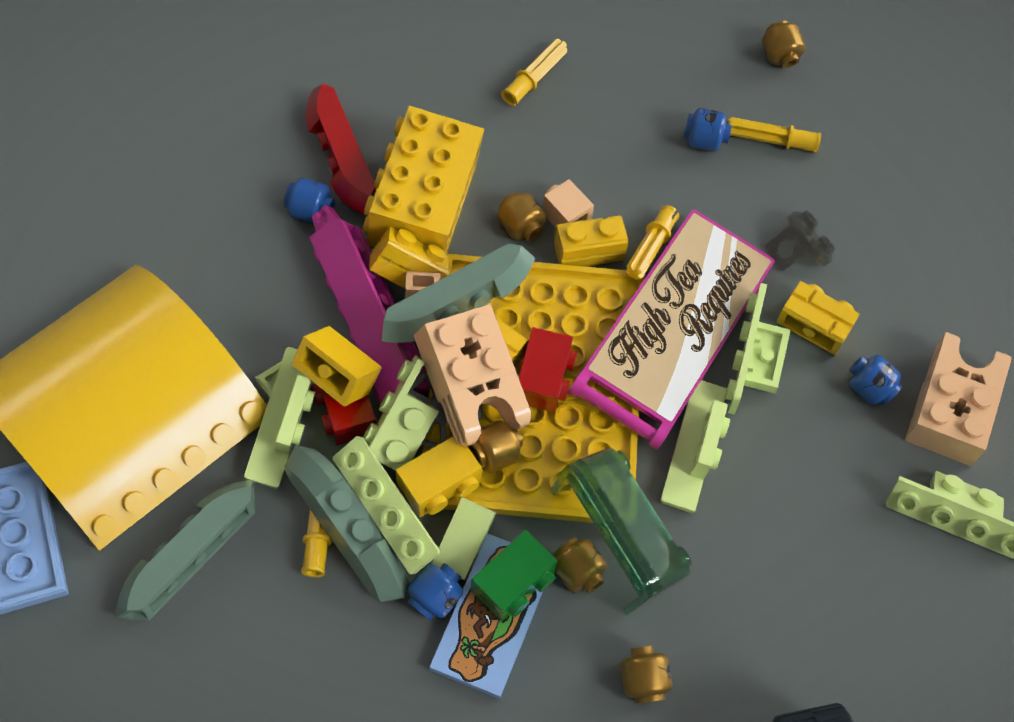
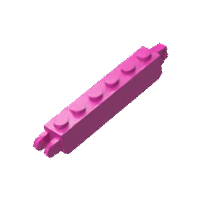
[309,205,430,403]

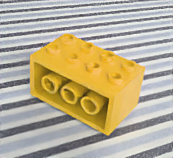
[363,105,484,254]

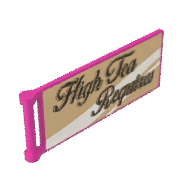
[568,209,775,450]

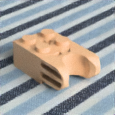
[413,304,531,447]
[904,332,1011,466]

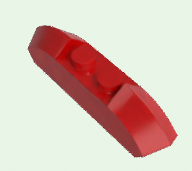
[305,84,376,215]

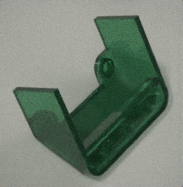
[550,447,692,615]

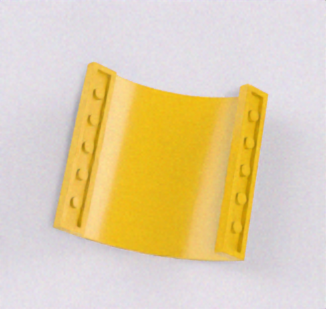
[0,264,267,551]

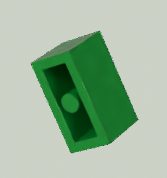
[471,530,557,622]

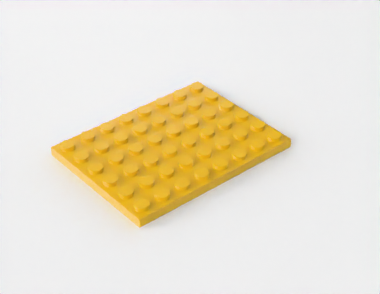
[422,254,645,527]

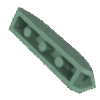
[382,243,535,343]
[284,445,409,602]
[115,480,255,622]

